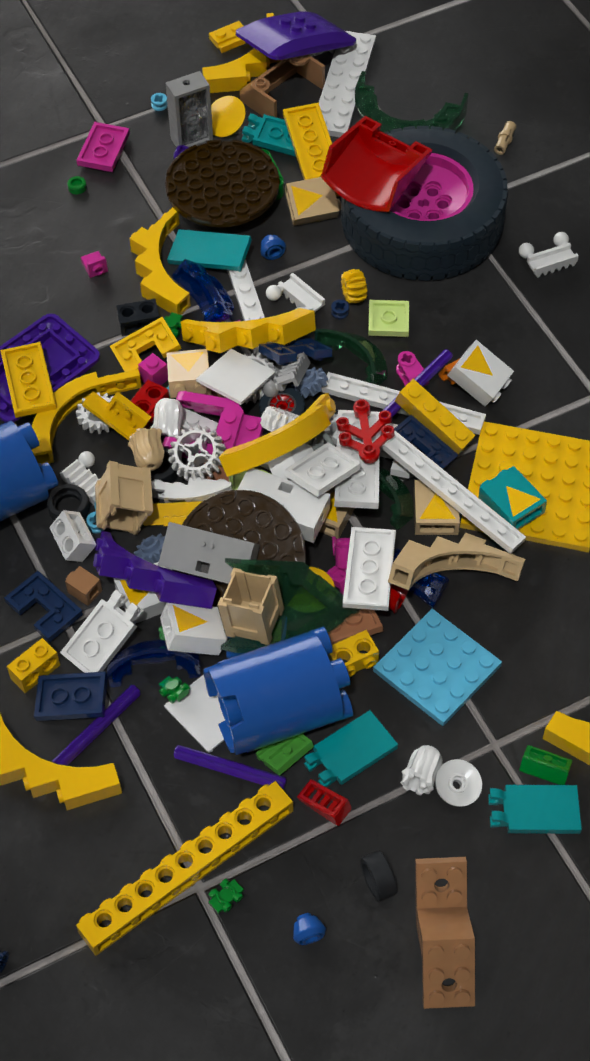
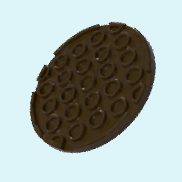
[165,139,279,227]
[175,490,306,617]

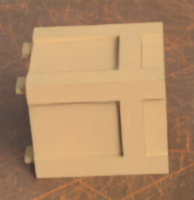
[95,461,153,535]
[217,568,284,645]

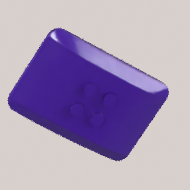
[236,11,356,60]
[0,313,100,422]

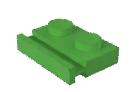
[255,734,314,776]

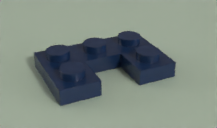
[259,338,332,365]
[394,415,458,470]
[4,571,83,643]

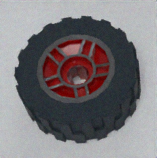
[259,386,305,417]

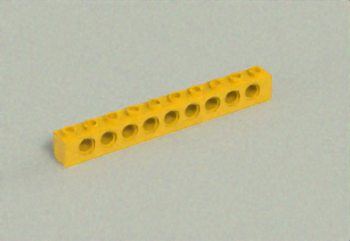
[76,781,293,956]

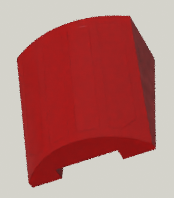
[321,116,433,212]

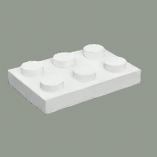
[285,442,361,497]

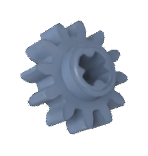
[291,367,328,398]
[134,533,165,564]

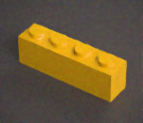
[395,379,475,455]

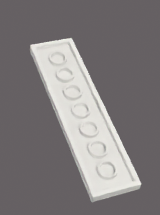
[319,31,376,137]

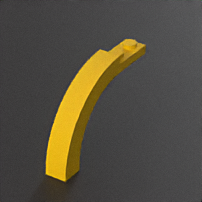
[32,369,141,464]
[219,393,336,477]

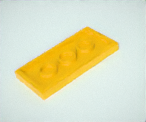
[0,342,57,418]

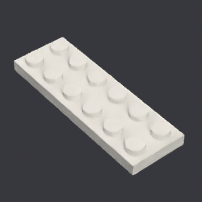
[334,410,380,509]

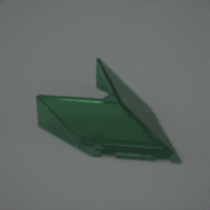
[221,558,361,653]

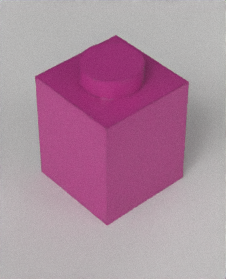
[138,353,168,385]

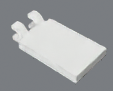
[60,590,145,673]

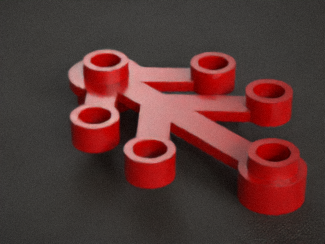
[336,399,395,463]

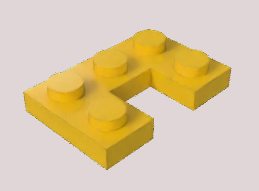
[110,317,182,372]

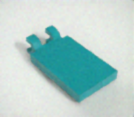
[242,113,296,157]
[304,710,398,788]
[488,785,582,834]

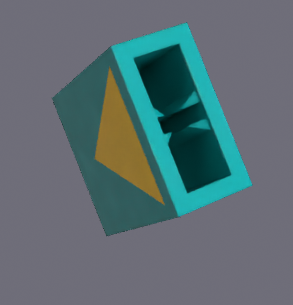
[478,466,547,530]

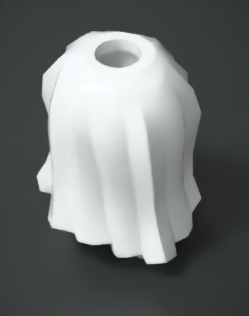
[151,398,184,438]
[400,745,443,795]

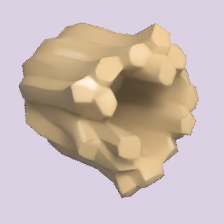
[128,428,164,471]

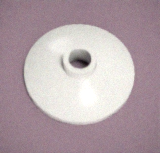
[435,759,482,807]

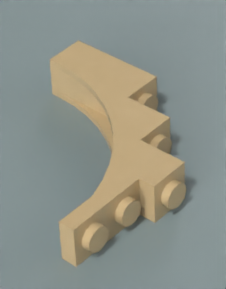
[388,533,526,590]

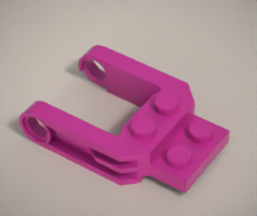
[162,391,264,458]

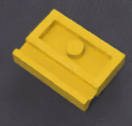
[209,21,246,53]

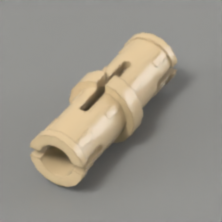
[494,121,516,155]

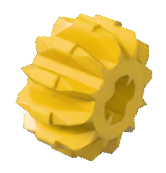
[341,269,368,303]

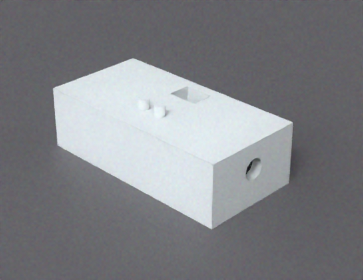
[237,468,330,543]

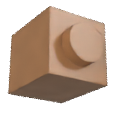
[65,566,102,606]

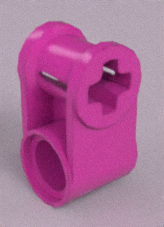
[396,351,429,386]
[332,536,350,569]

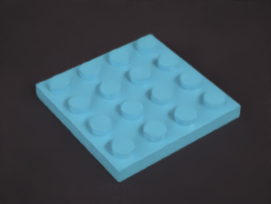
[373,609,502,726]

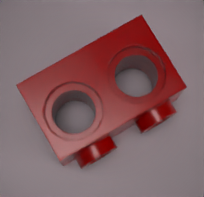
[130,380,169,429]

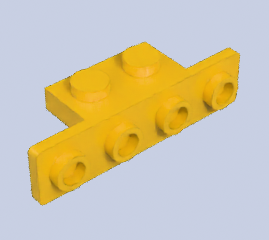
[82,391,151,440]
[143,501,203,526]

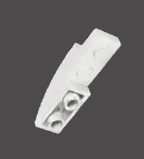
[151,477,233,503]

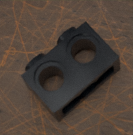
[116,299,160,336]

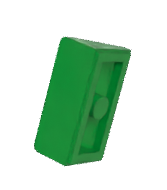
[519,745,573,785]

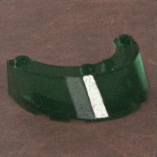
[355,71,468,133]

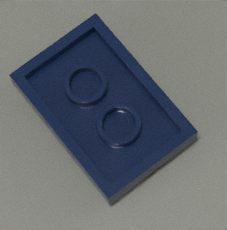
[34,671,108,721]

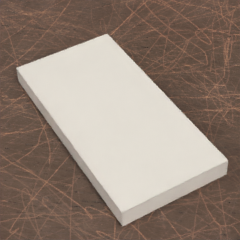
[343,527,396,611]

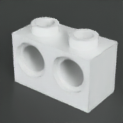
[49,510,97,562]

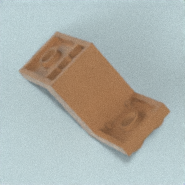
[415,857,475,1009]

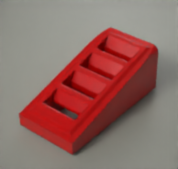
[297,779,351,826]

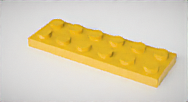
[283,103,340,197]

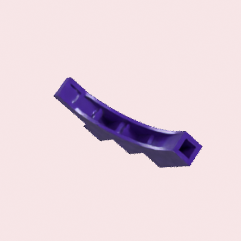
[93,531,217,609]

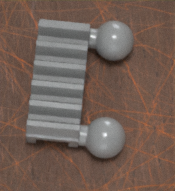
[263,352,310,397]

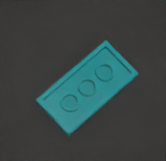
[167,229,252,271]

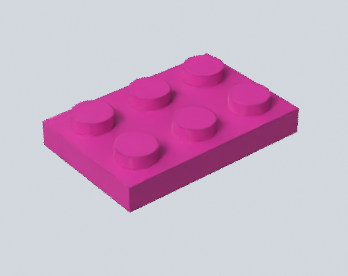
[76,122,130,172]

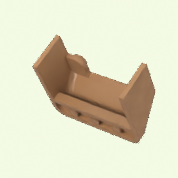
[240,55,325,118]

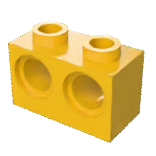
[328,630,379,677]
[7,638,60,693]

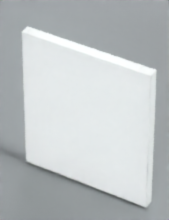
[196,349,275,405]
[164,674,225,753]

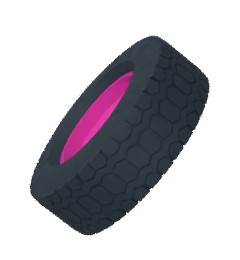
[341,126,508,280]

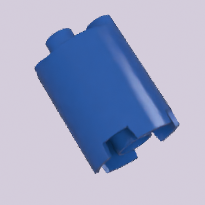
[0,421,58,522]
[203,626,353,755]

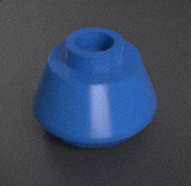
[260,234,286,260]
[293,913,326,945]

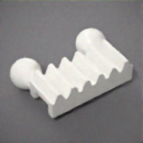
[519,232,578,278]
[266,273,325,312]
[60,451,101,505]

